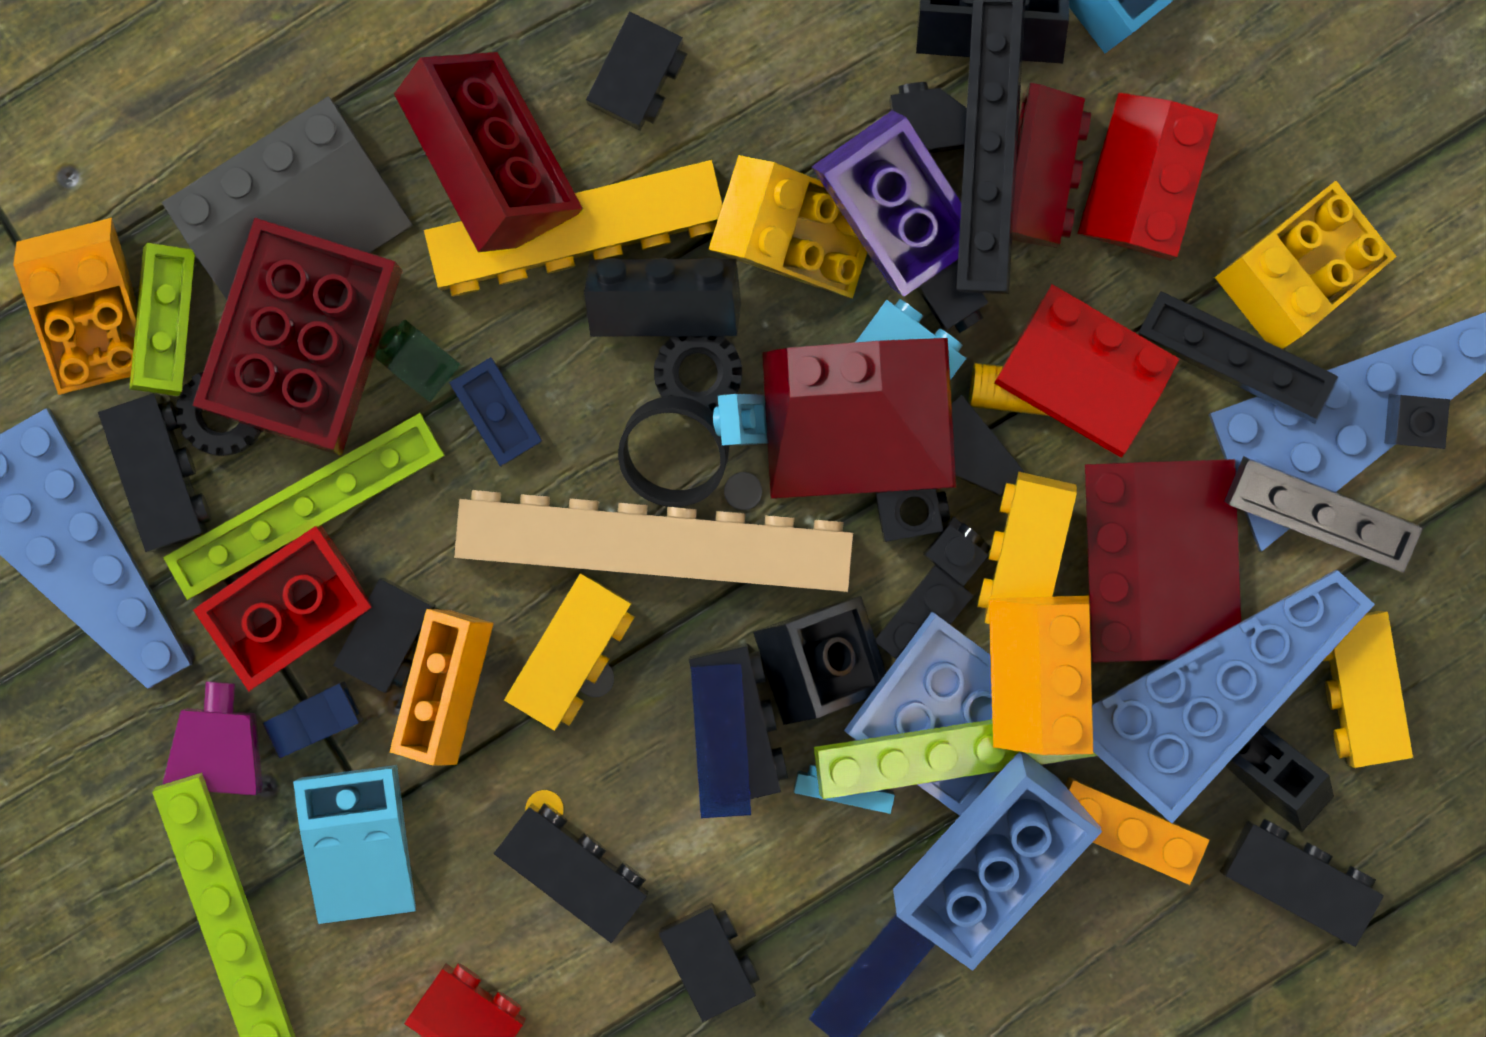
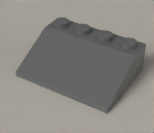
[161,96,413,300]

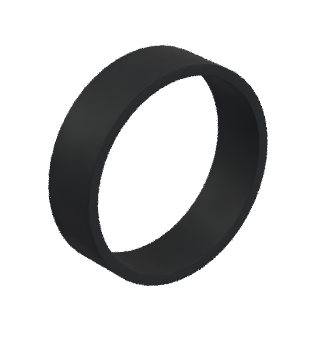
[618,396,729,507]

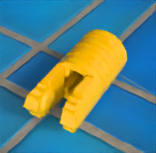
[969,363,1049,416]

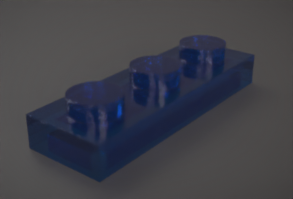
[691,663,751,819]
[808,912,935,1037]

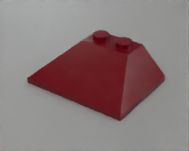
[762,338,956,499]

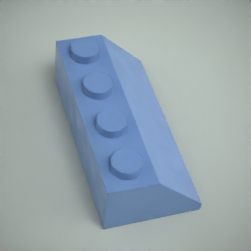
[893,751,1102,971]

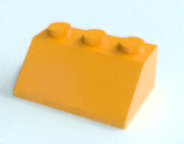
[989,596,1093,755]

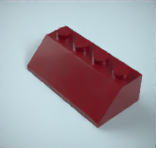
[394,52,583,252]

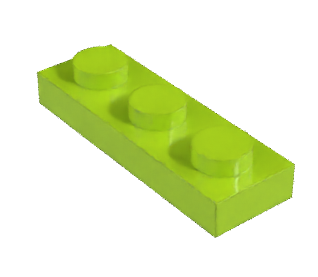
[129,243,195,396]

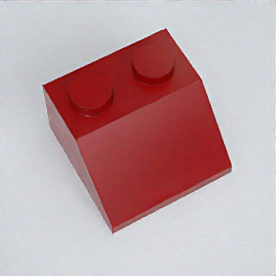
[404,963,526,1037]

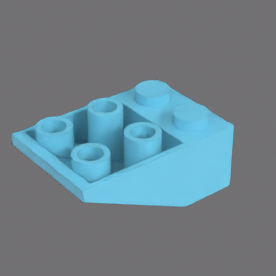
[293,765,416,924]

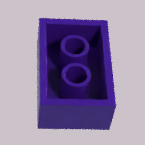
[812,110,961,297]

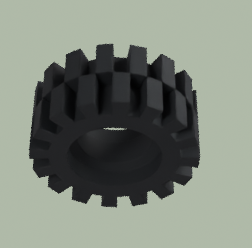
[654,336,742,412]

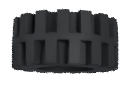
[176,372,264,456]

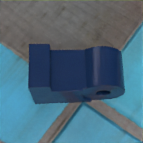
[262,681,364,758]

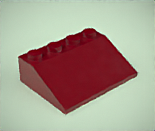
[192,218,403,456]
[1085,459,1241,662]

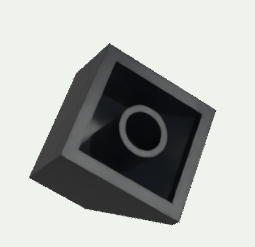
[753,596,886,725]

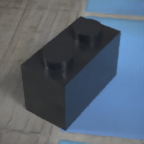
[586,11,688,131]
[333,578,436,693]
[659,903,760,1022]

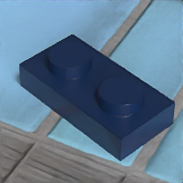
[449,357,543,467]

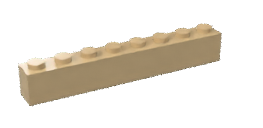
[454,490,853,592]

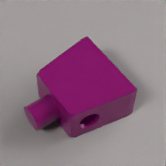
[163,681,263,795]

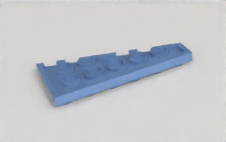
[1208,312,1486,552]
[0,408,193,689]
[1092,570,1375,823]

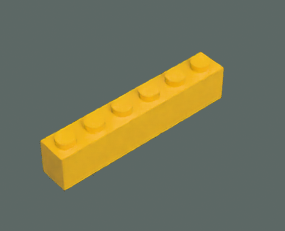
[424,160,723,297]

